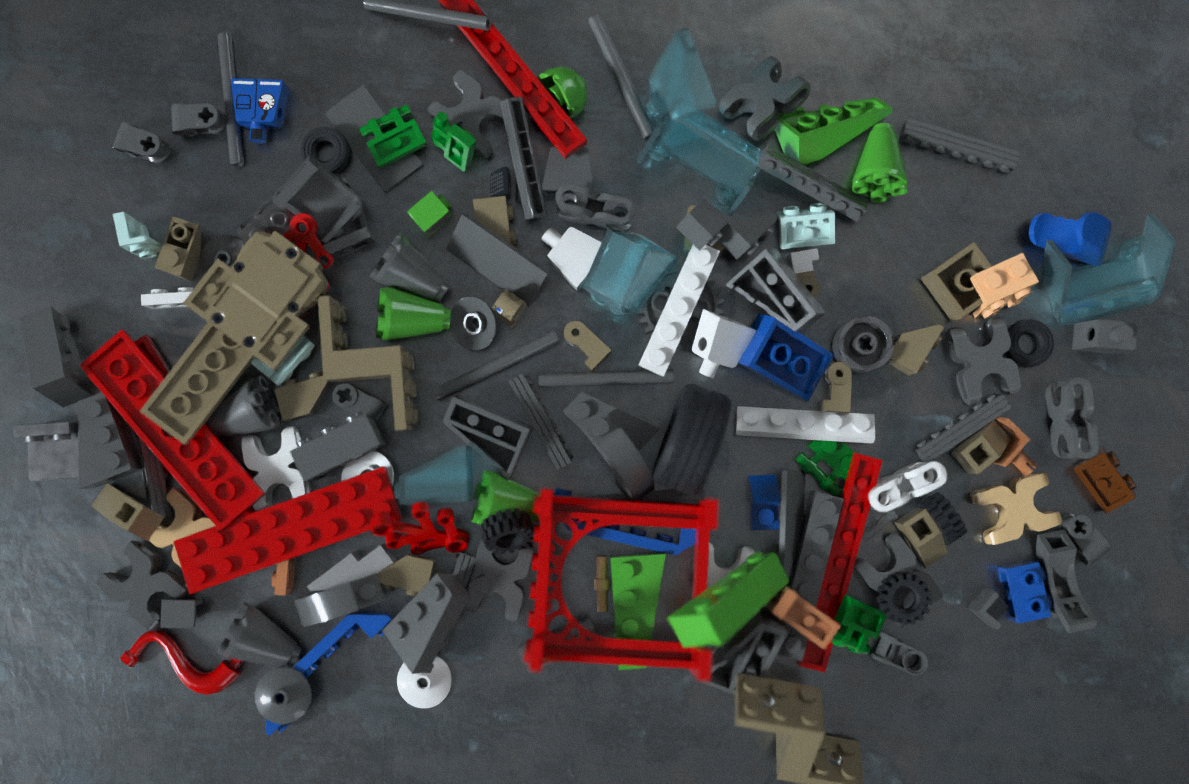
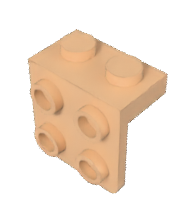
[970,253,1039,319]

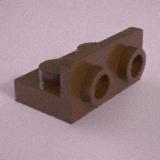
[1074,447,1137,514]

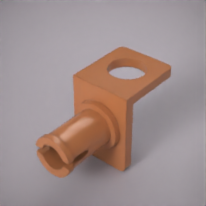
[993,417,1037,476]

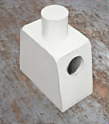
[541,226,609,291]
[692,309,757,378]

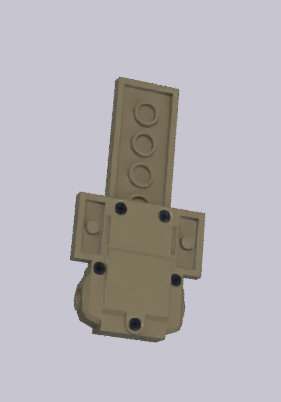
[140,231,328,445]

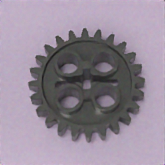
[636,262,724,350]

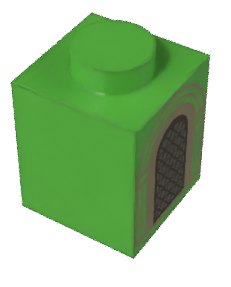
[407,191,453,237]

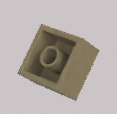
[921,242,992,322]

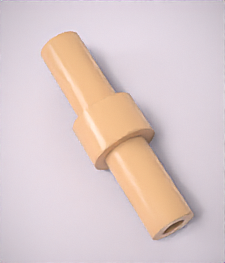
[594,556,610,612]

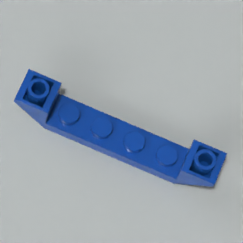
[554,488,696,555]
[266,611,396,736]

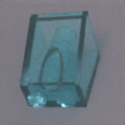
[582,228,679,316]
[395,446,473,505]

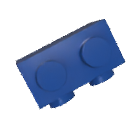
[997,560,1052,624]

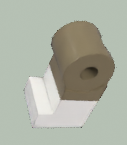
[786,249,820,298]

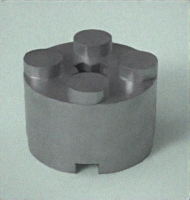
[831,316,894,373]

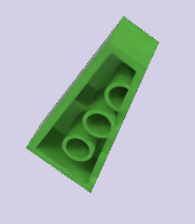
[610,551,666,670]
[667,552,790,647]

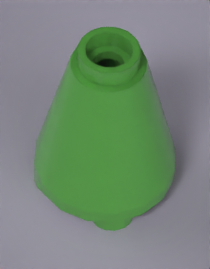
[852,123,908,203]
[376,286,451,341]
[471,470,541,525]

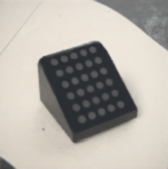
[490,167,511,200]

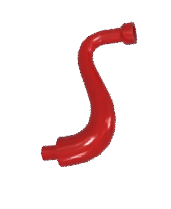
[120,630,243,695]

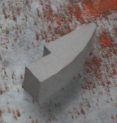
[307,543,398,591]

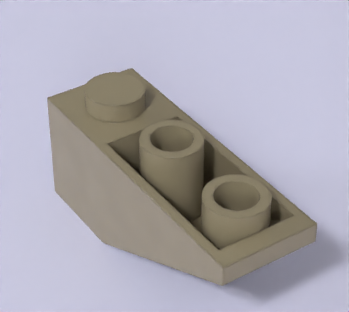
[91,483,164,541]

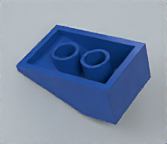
[738,313,834,402]

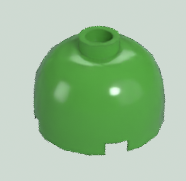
[537,66,587,119]

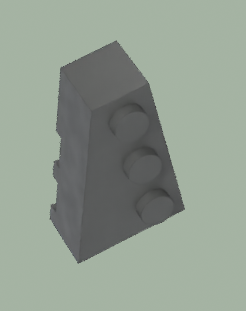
[725,249,826,331]
[77,392,141,489]
[290,412,386,482]

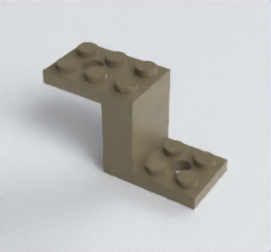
[318,296,419,432]
[735,673,864,784]

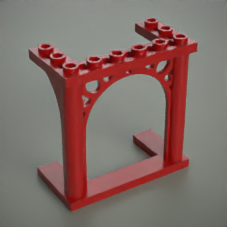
[524,489,718,681]

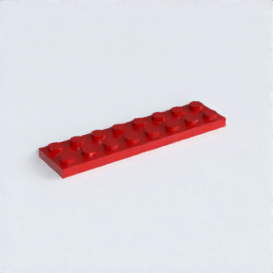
[79,330,266,531]
[173,466,403,594]

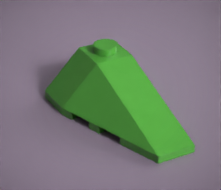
[775,98,893,166]

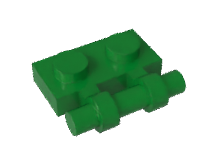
[359,104,428,169]
[431,112,476,173]
[795,440,854,497]
[831,595,887,655]

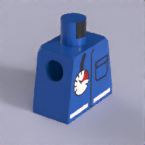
[231,78,290,144]

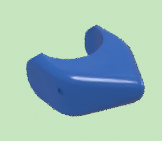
[1029,212,1112,267]

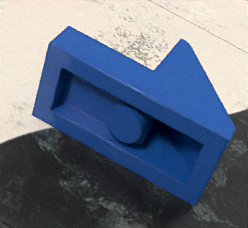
[748,475,781,530]

